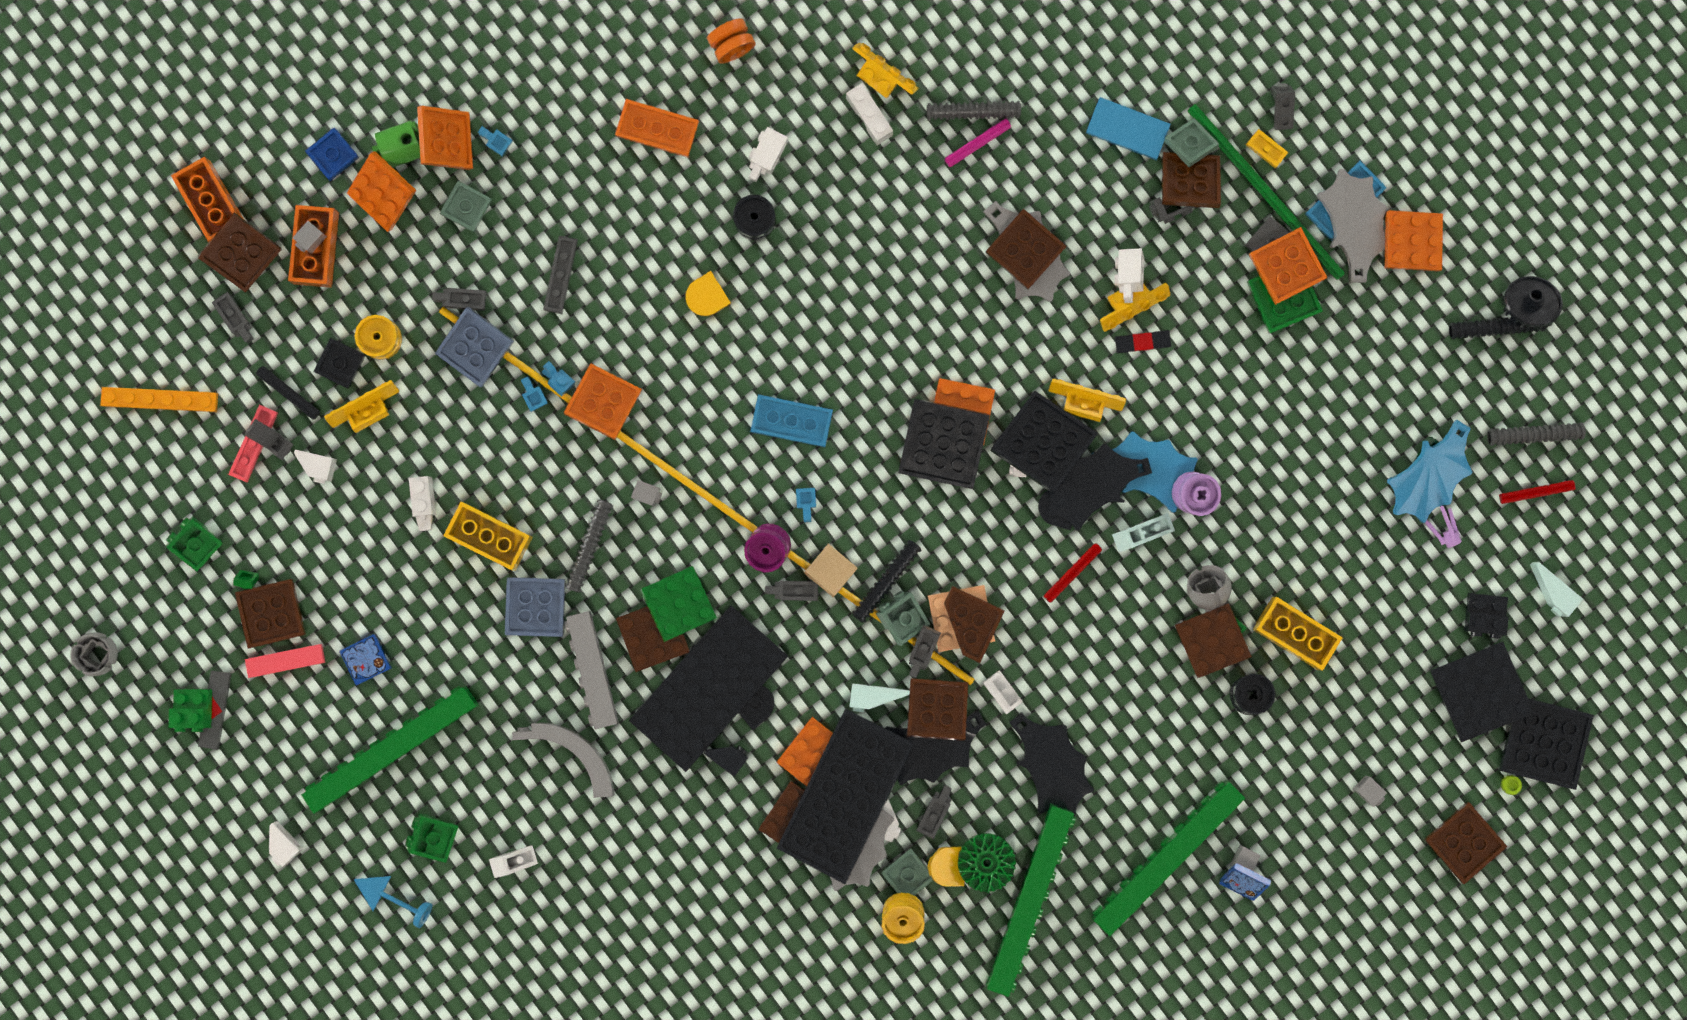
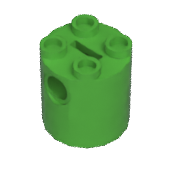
[372,120,420,168]

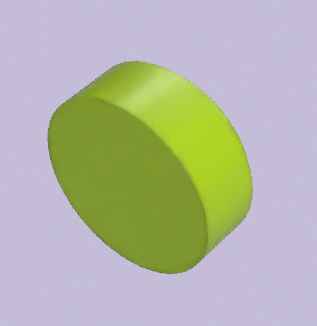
[1501,775,1522,795]

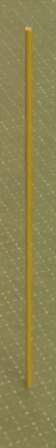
[439,307,975,685]

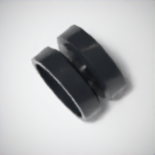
[733,195,776,241]

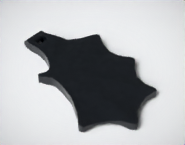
[1046,444,1152,531]
[885,710,987,785]
[1009,712,1094,817]

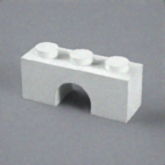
[846,83,893,146]

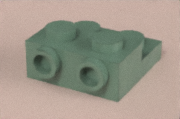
[876,591,930,646]

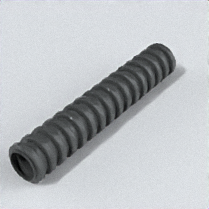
[927,101,1021,120]
[1487,422,1586,446]
[565,500,613,593]

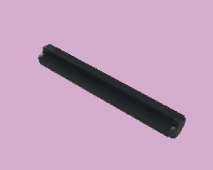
[256,366,320,420]

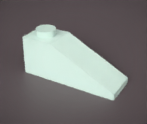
[1112,513,1175,552]
[1530,562,1583,617]
[849,683,910,712]

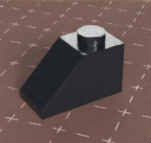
[703,745,749,777]

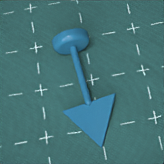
[354,876,433,928]

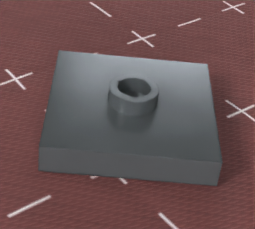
[1244,216,1290,252]

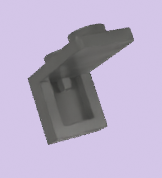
[1271,83,1295,130]
[1149,197,1194,224]
[245,419,293,460]

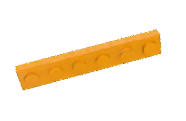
[100,387,218,412]

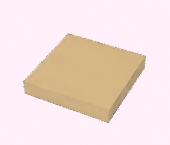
[804,544,858,597]

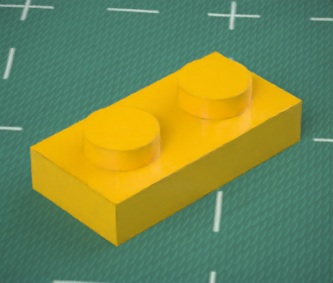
[1246,129,1288,168]

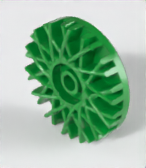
[958,833,1016,893]

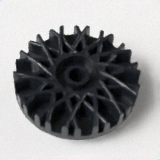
[1502,276,1563,331]

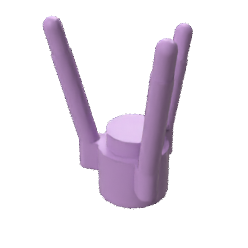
[1425,506,1462,548]

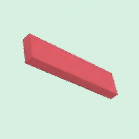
[228,405,278,483]
[245,644,325,678]

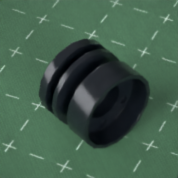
[1230,674,1275,715]

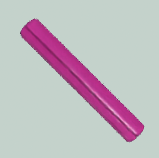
[945,119,1011,167]

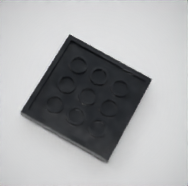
[991,391,1098,494]
[898,398,990,489]
[1430,642,1535,742]
[1499,698,1594,790]

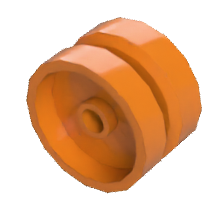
[707,18,756,64]

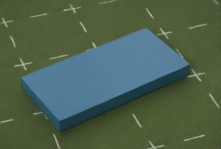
[1086,97,1171,160]
[1305,161,1387,241]
[750,394,833,447]

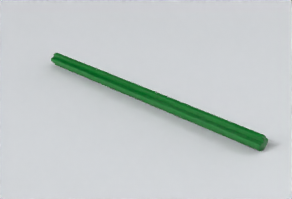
[1187,104,1345,280]

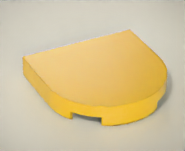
[686,271,731,316]
[928,847,965,886]

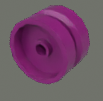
[744,524,791,572]

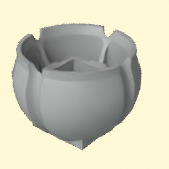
[1187,565,1232,612]
[71,632,118,676]

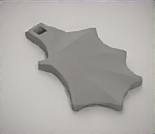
[1317,169,1387,283]
[983,201,1070,302]
[830,810,894,891]

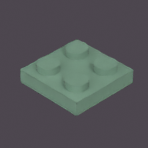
[1164,118,1219,167]
[439,181,492,233]
[881,848,933,896]

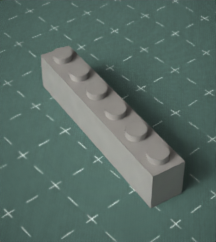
[564,611,619,730]

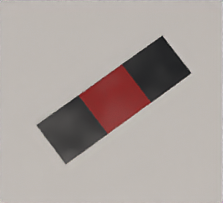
[1115,330,1172,354]

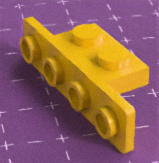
[852,43,919,98]
[1100,283,1170,332]
[1048,379,1126,422]
[324,380,399,433]

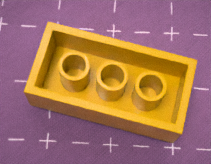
[443,502,533,571]
[1252,597,1343,671]

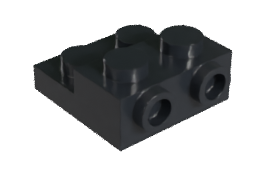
[1464,593,1509,639]

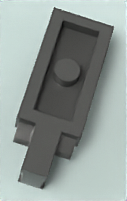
[432,288,487,311]
[212,292,254,343]
[765,581,818,601]
[909,625,941,678]
[916,784,952,839]

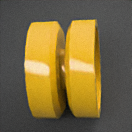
[354,315,402,360]
[882,893,925,944]

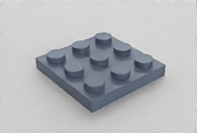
[435,307,514,388]
[505,577,565,637]

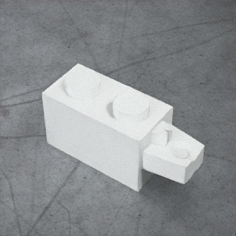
[749,127,788,182]
[1115,248,1144,303]
[409,476,436,531]

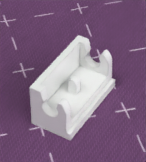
[982,670,1022,714]

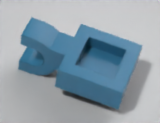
[478,126,513,157]
[542,361,575,397]
[521,377,548,412]
[796,488,816,522]

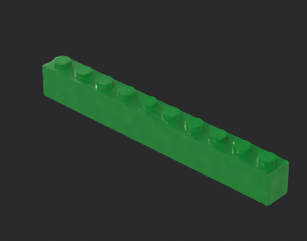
[301,686,479,814]
[1091,780,1246,937]
[986,804,1076,997]

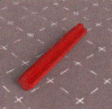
[1499,480,1576,504]
[1044,543,1102,603]

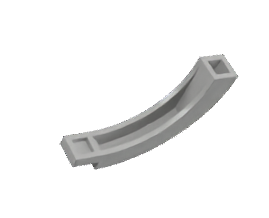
[512,723,615,798]

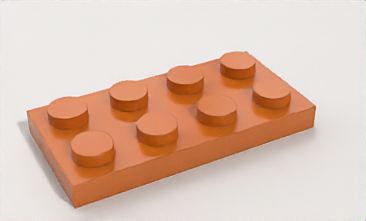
[615,99,699,158]

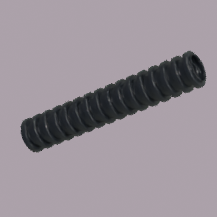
[1449,317,1546,340]
[852,540,922,623]

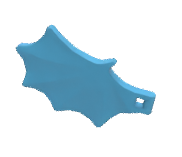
[1387,420,1472,523]
[1092,432,1198,513]

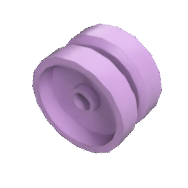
[1172,471,1221,516]

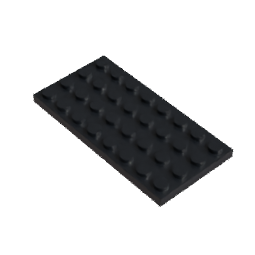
[629,605,789,772]
[776,709,915,884]

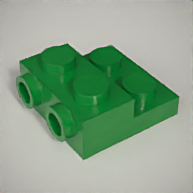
[166,516,223,572]
[168,689,212,732]
[405,813,459,863]

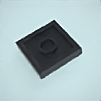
[313,338,366,389]

